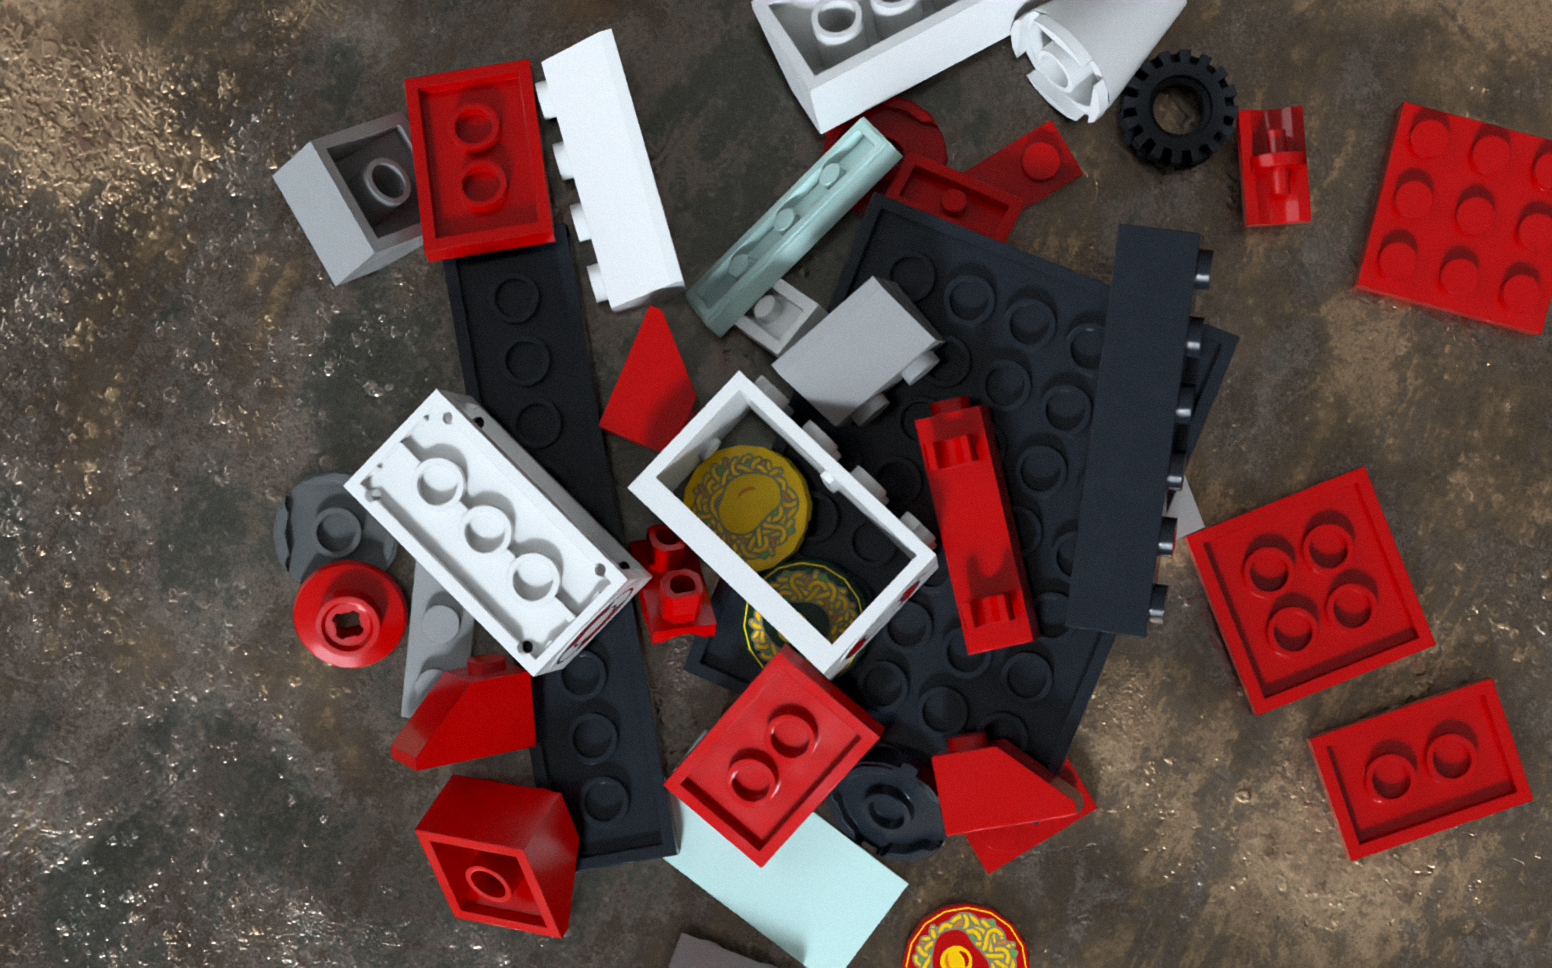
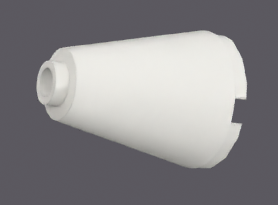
[1010,0,1187,123]

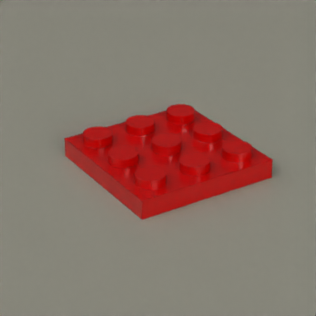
[1352,102,1552,336]
[1183,466,1436,716]

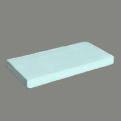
[663,728,909,968]

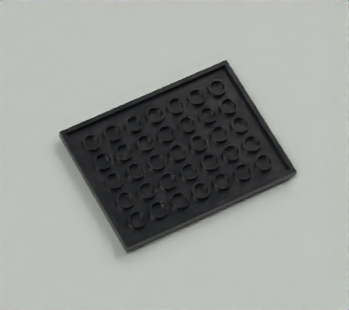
[683,192,1241,825]

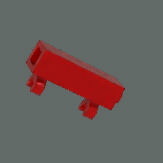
[914,395,1041,655]

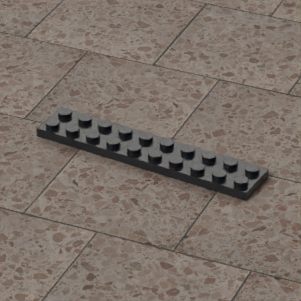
[442,223,680,873]

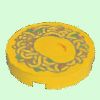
[683,444,813,573]

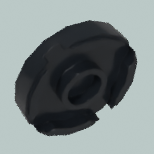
[827,748,948,862]

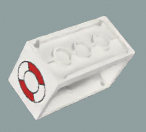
[627,370,939,681]
[343,389,653,677]

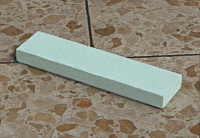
[683,116,903,338]

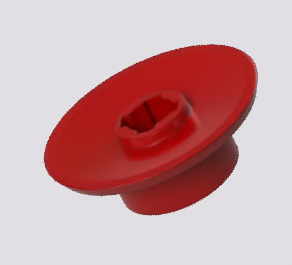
[293,560,408,668]

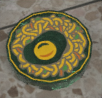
[740,558,868,683]

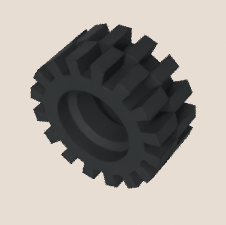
[1117,49,1239,171]

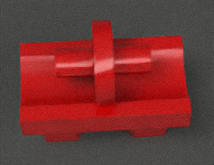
[1236,106,1311,227]
[628,524,717,644]

